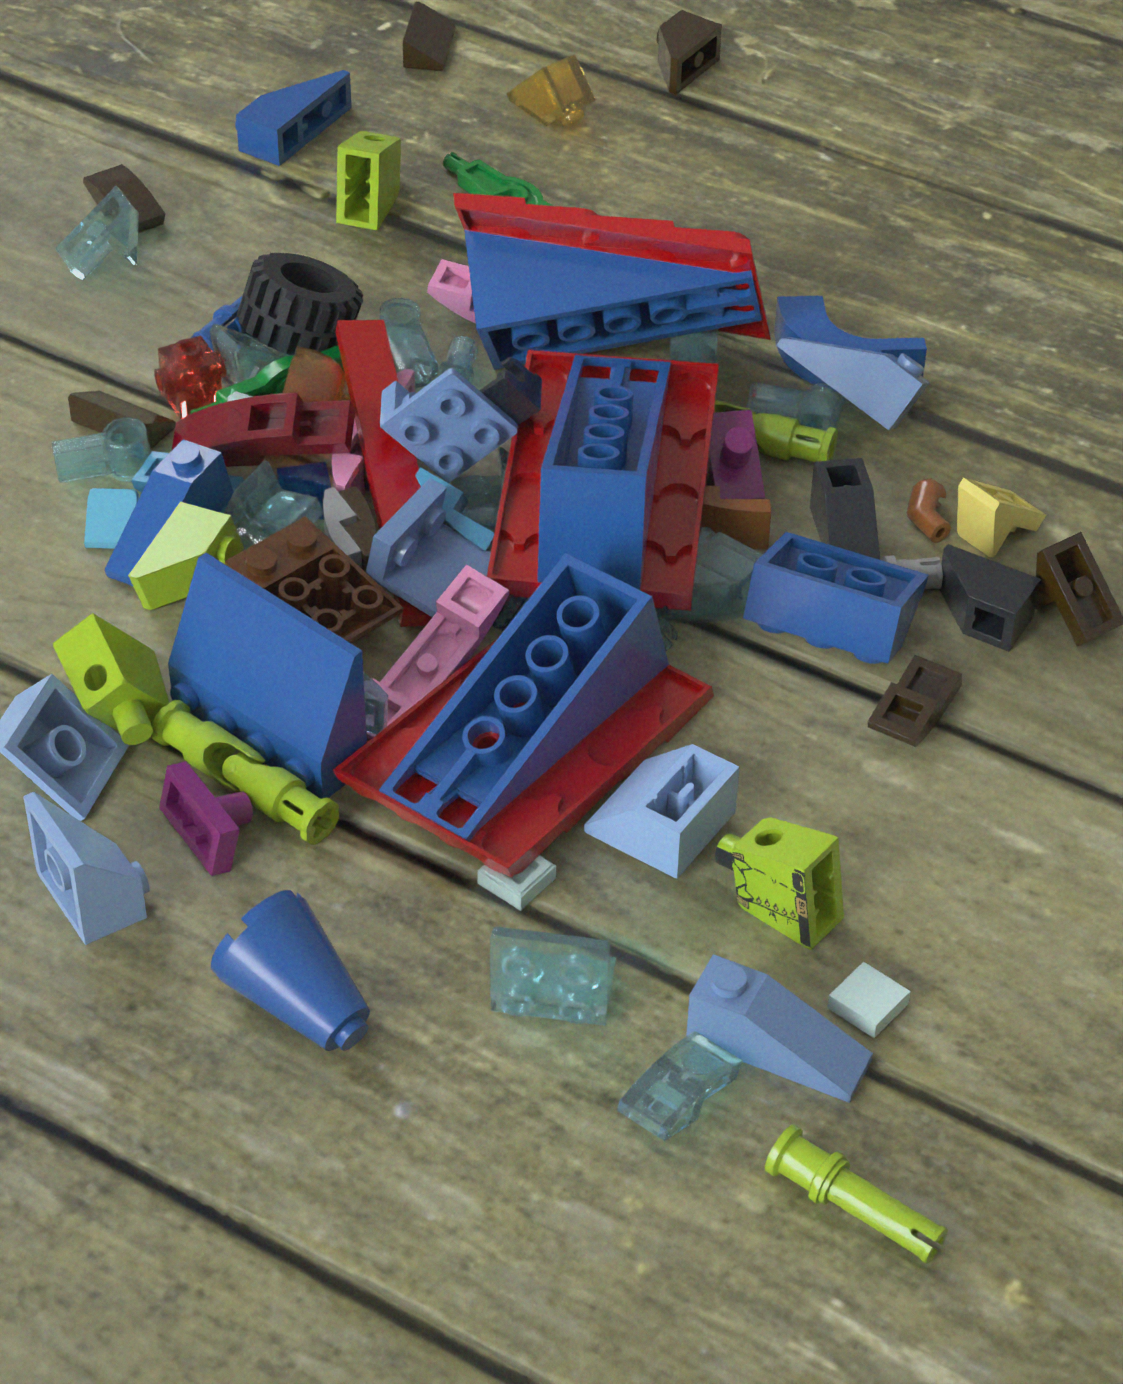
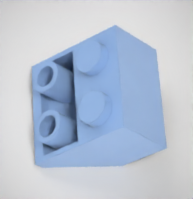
[584,744,739,879]

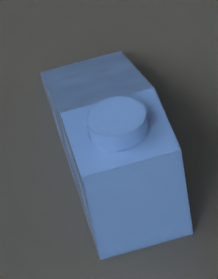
[776,337,930,430]
[686,954,873,1103]

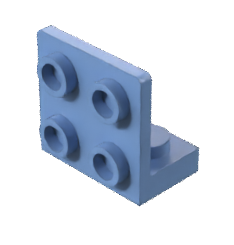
[380,368,518,483]
[366,478,491,617]

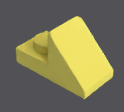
[957,477,1046,558]

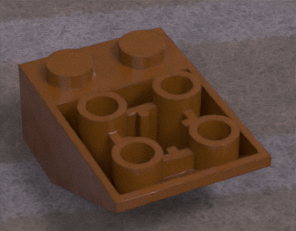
[225,516,403,643]

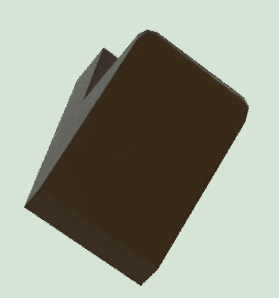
[1035,532,1123,647]

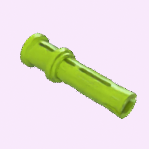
[764,1124,948,1264]

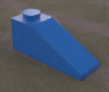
[235,70,352,166]
[104,439,235,586]

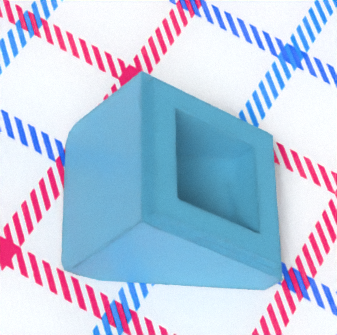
[84,488,139,549]

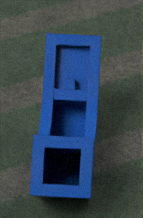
[774,295,927,394]

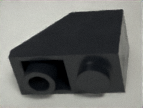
[809,458,880,560]
[939,544,1041,652]

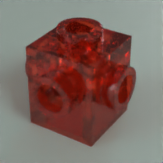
[154,335,226,419]

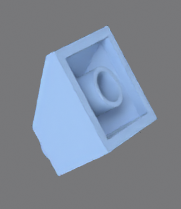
[0,674,129,821]
[23,792,150,945]

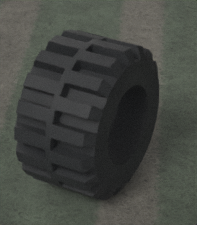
[237,253,363,357]

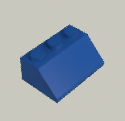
[743,532,929,664]

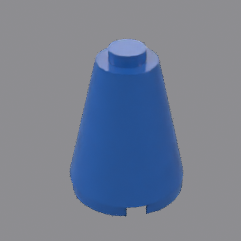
[211,890,370,1051]

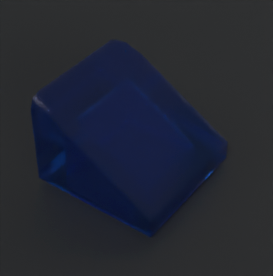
[277,462,332,520]

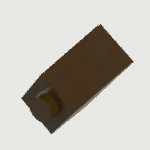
[656,10,722,95]

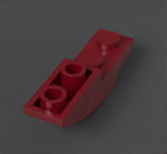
[171,392,356,467]

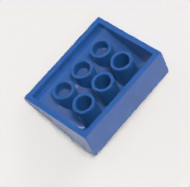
[168,553,367,799]

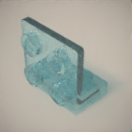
[490,927,616,1026]

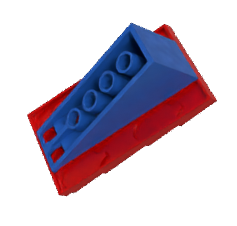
[453,193,771,370]
[487,350,719,611]
[333,553,714,878]

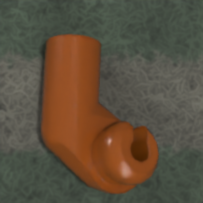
[906,478,951,543]

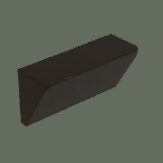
[403,1,455,71]
[68,391,176,452]

